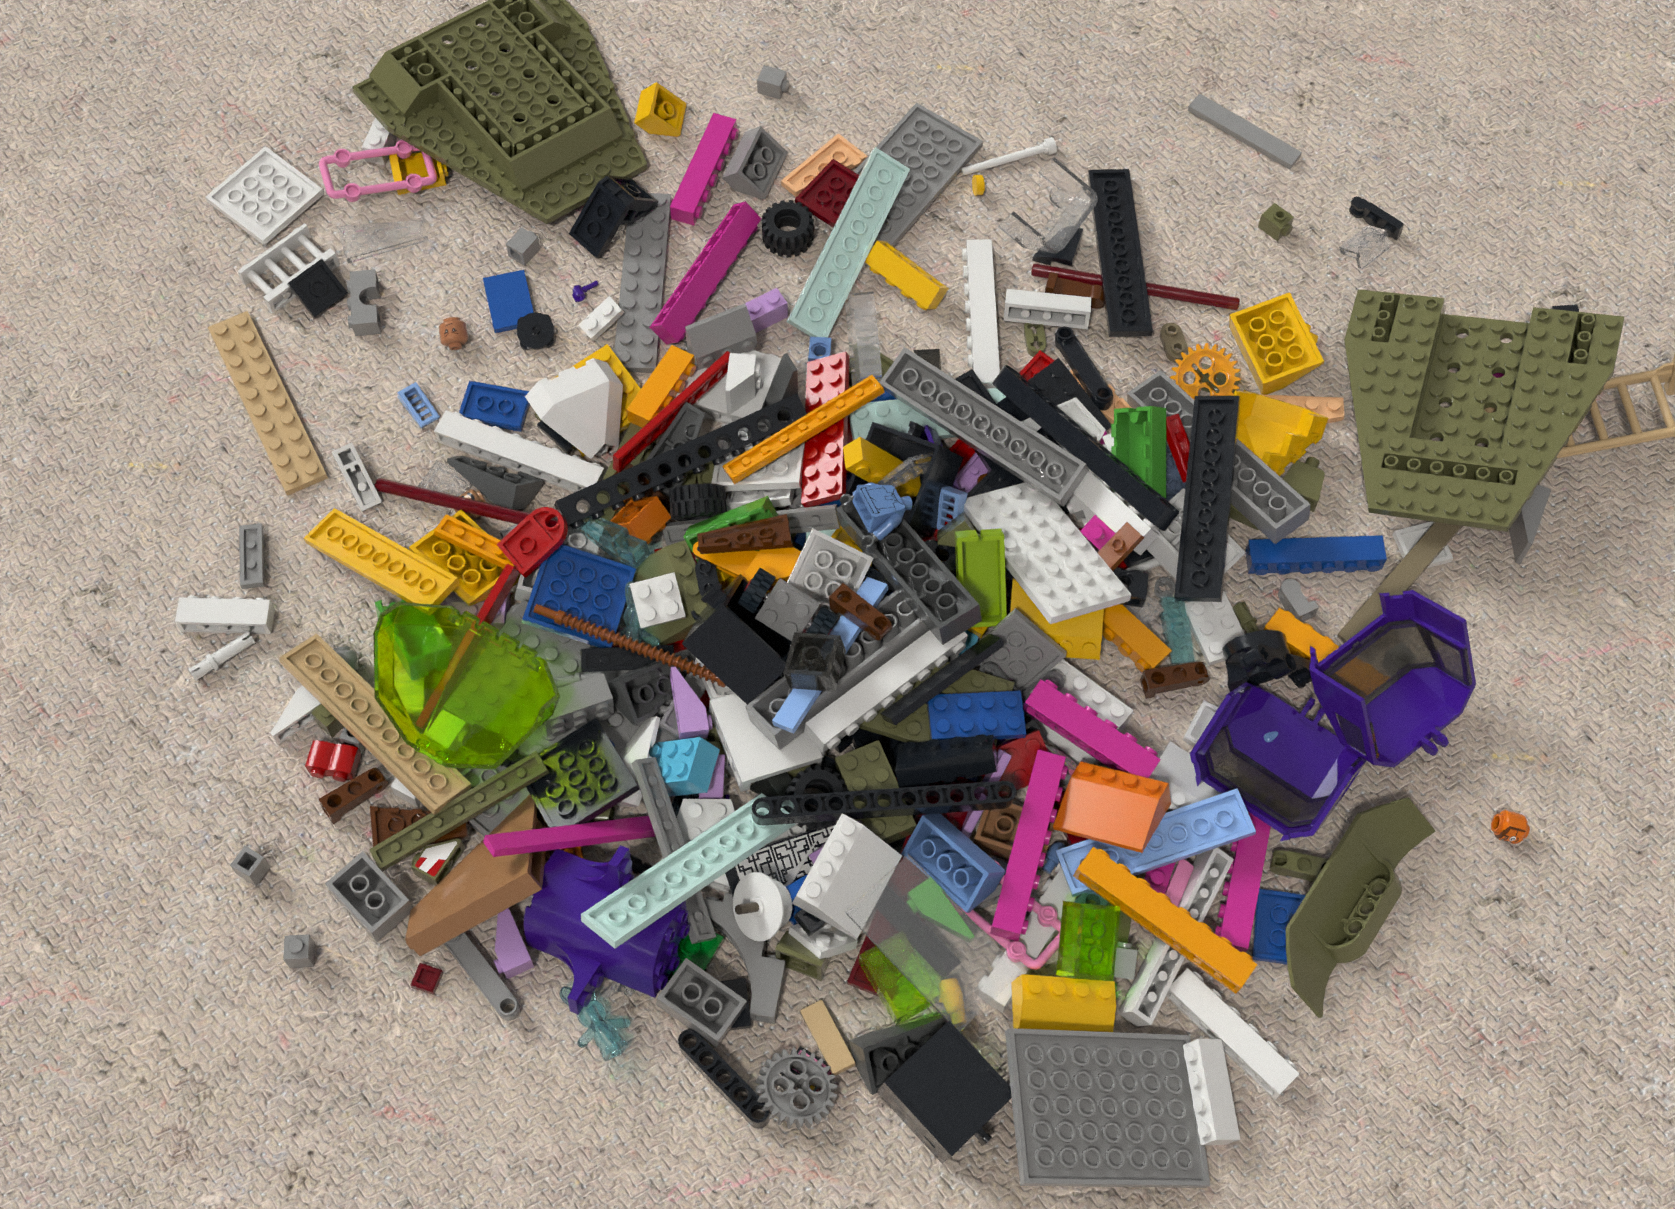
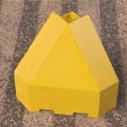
[1233,390,1328,476]

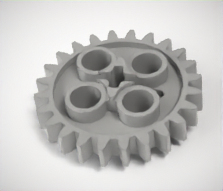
[755,1048,838,1130]

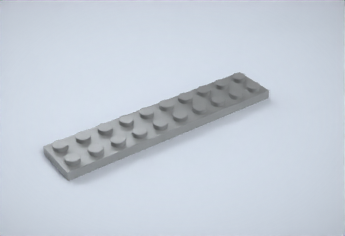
[614,193,672,373]

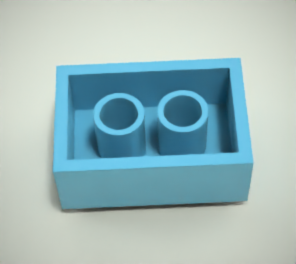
[649,737,720,797]

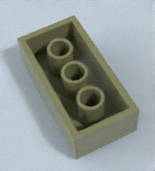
[835,740,916,844]

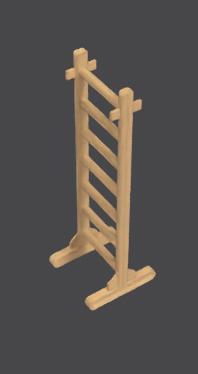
[1485,354,1675,459]

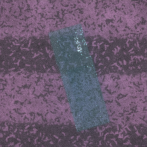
[579,517,650,569]
[1158,597,1194,664]

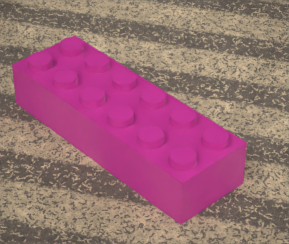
[1023,679,1161,778]

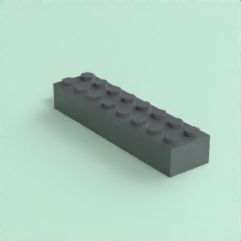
[836,505,982,645]

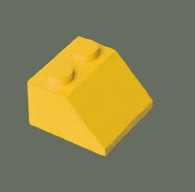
[634,82,687,137]

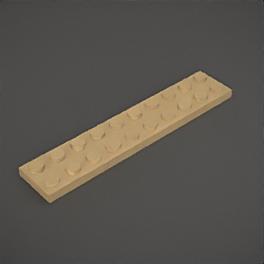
[208,311,328,496]
[279,633,471,815]

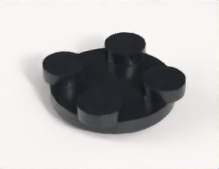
[517,312,554,350]

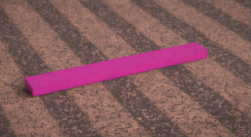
[483,816,656,857]

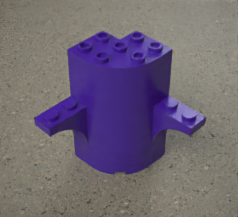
[524,845,690,1015]

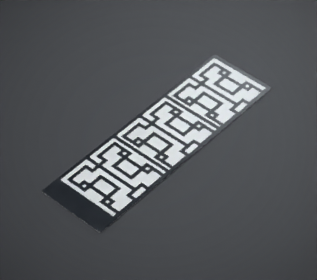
[725,823,836,896]

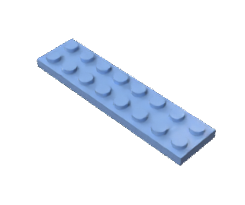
[1056,788,1256,897]

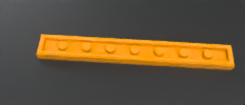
[722,375,885,484]

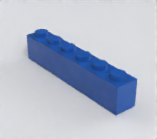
[1245,535,1387,575]

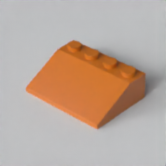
[1053,761,1171,853]

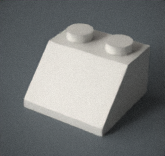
[725,353,761,414]

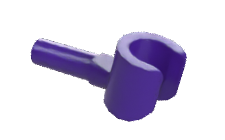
[572,281,599,302]

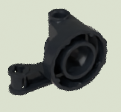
[1222,630,1312,692]

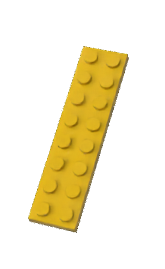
[304,508,460,615]

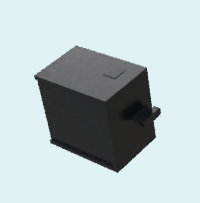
[846,421,964,537]
[682,574,805,705]
[876,1021,1012,1163]

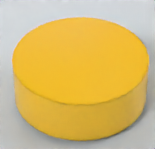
[972,174,985,196]

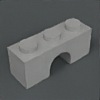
[347,269,381,336]

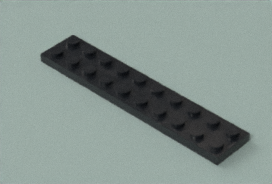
[1087,169,1153,337]
[1174,396,1240,602]

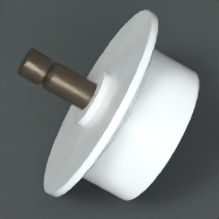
[733,872,792,941]

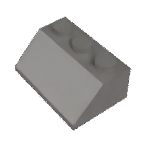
[722,126,788,200]
[685,303,757,370]

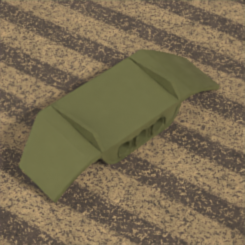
[1286,797,1436,1018]

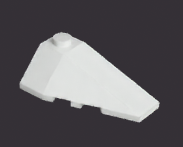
[616,716,660,807]

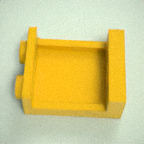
[389,152,449,195]

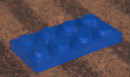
[927,691,1026,740]

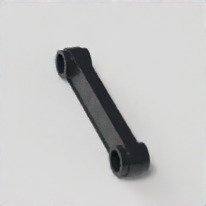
[1054,326,1113,411]

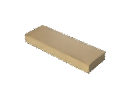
[800,1000,856,1076]

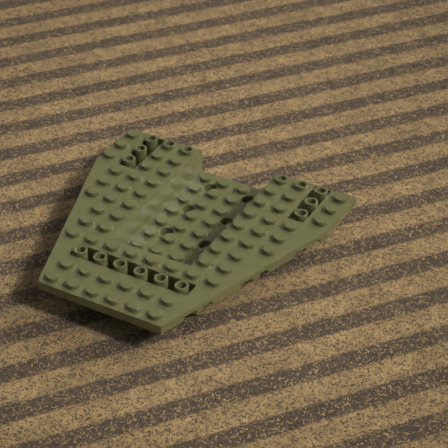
[352,0,647,224]
[1344,289,1624,532]

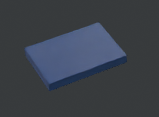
[483,270,534,333]
[459,381,530,432]
[1252,888,1306,965]

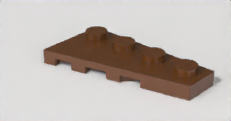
[697,514,793,554]
[370,806,469,847]

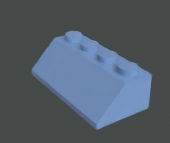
[901,813,1006,913]

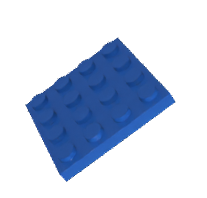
[521,544,636,648]

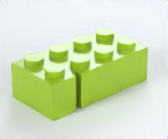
[955,529,1007,628]

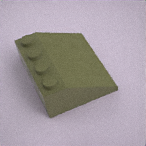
[630,540,708,646]

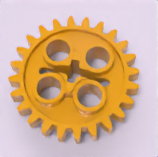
[1170,343,1242,399]

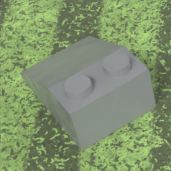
[1509,485,1551,564]

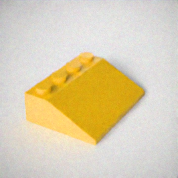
[1229,292,1324,395]
[409,510,521,606]
[1010,579,1104,660]
[1011,974,1116,1032]

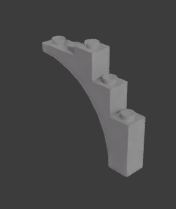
[703,893,786,1024]

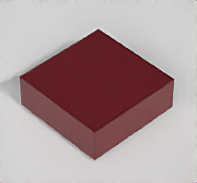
[410,963,444,995]

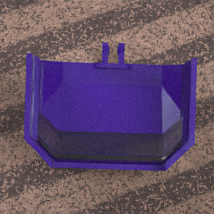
[1309,590,1476,768]
[1190,682,1367,841]

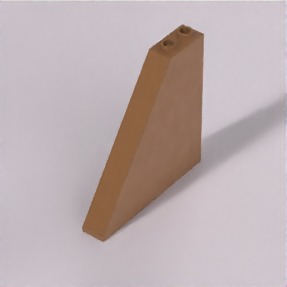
[405,794,548,956]

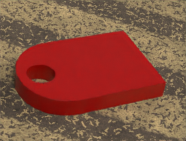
[496,507,568,578]

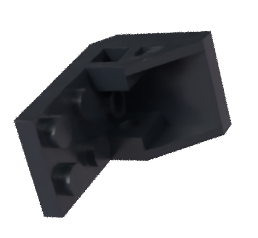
[569,175,659,258]

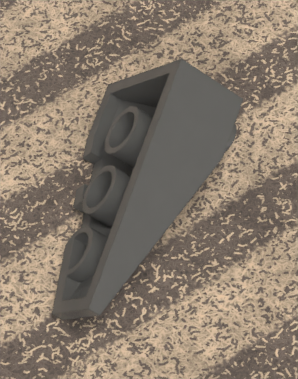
[765,353,798,421]
[644,402,705,496]
[447,456,543,510]
[607,649,696,725]
[849,1013,950,1095]

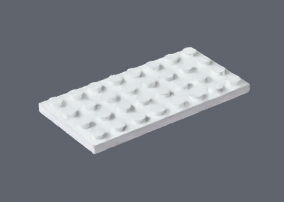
[963,482,1131,624]

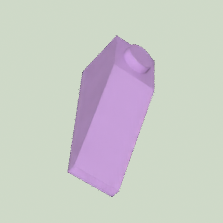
[670,667,712,740]
[494,908,534,979]

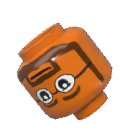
[1491,810,1530,844]

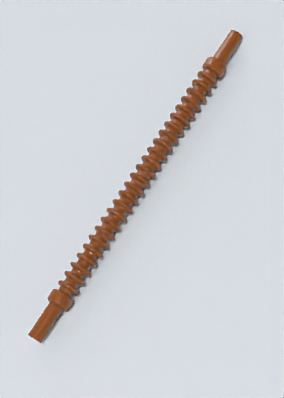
[533,604,726,688]

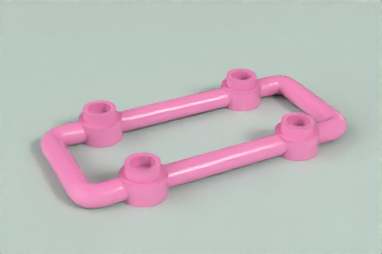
[319,140,437,202]
[940,860,1069,970]

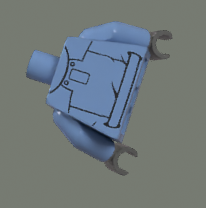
[840,482,912,553]

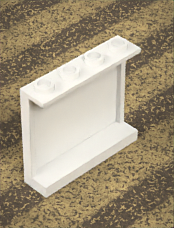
[674,349,781,424]
[709,680,824,792]

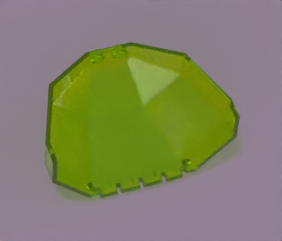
[373,602,560,769]

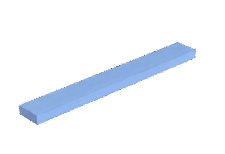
[772,577,888,734]

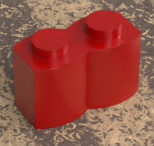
[305,740,361,782]

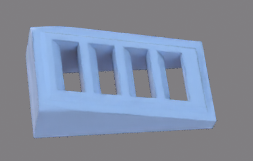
[397,382,440,428]
[937,486,968,530]

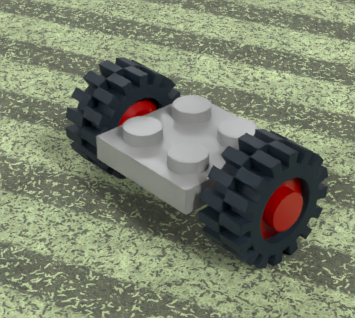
[737,568,838,652]

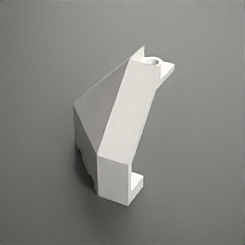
[525,358,623,459]

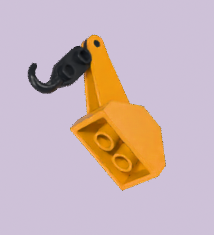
[691,542,801,620]

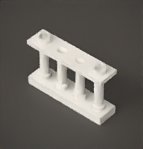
[238,223,340,313]

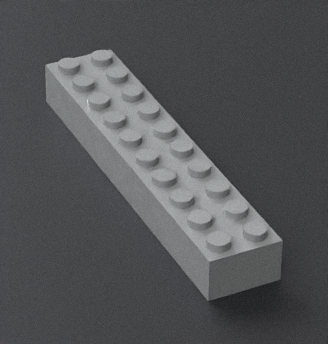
[879,347,1089,507]
[1127,370,1311,544]
[745,591,929,750]

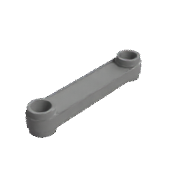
[444,933,520,1021]

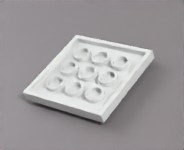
[205,146,324,246]
[712,421,805,492]

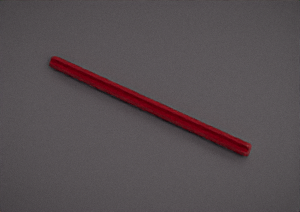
[1031,264,1240,310]
[374,478,558,527]

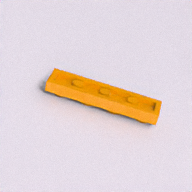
[434,514,517,569]

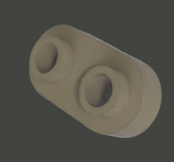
[1160,323,1188,363]

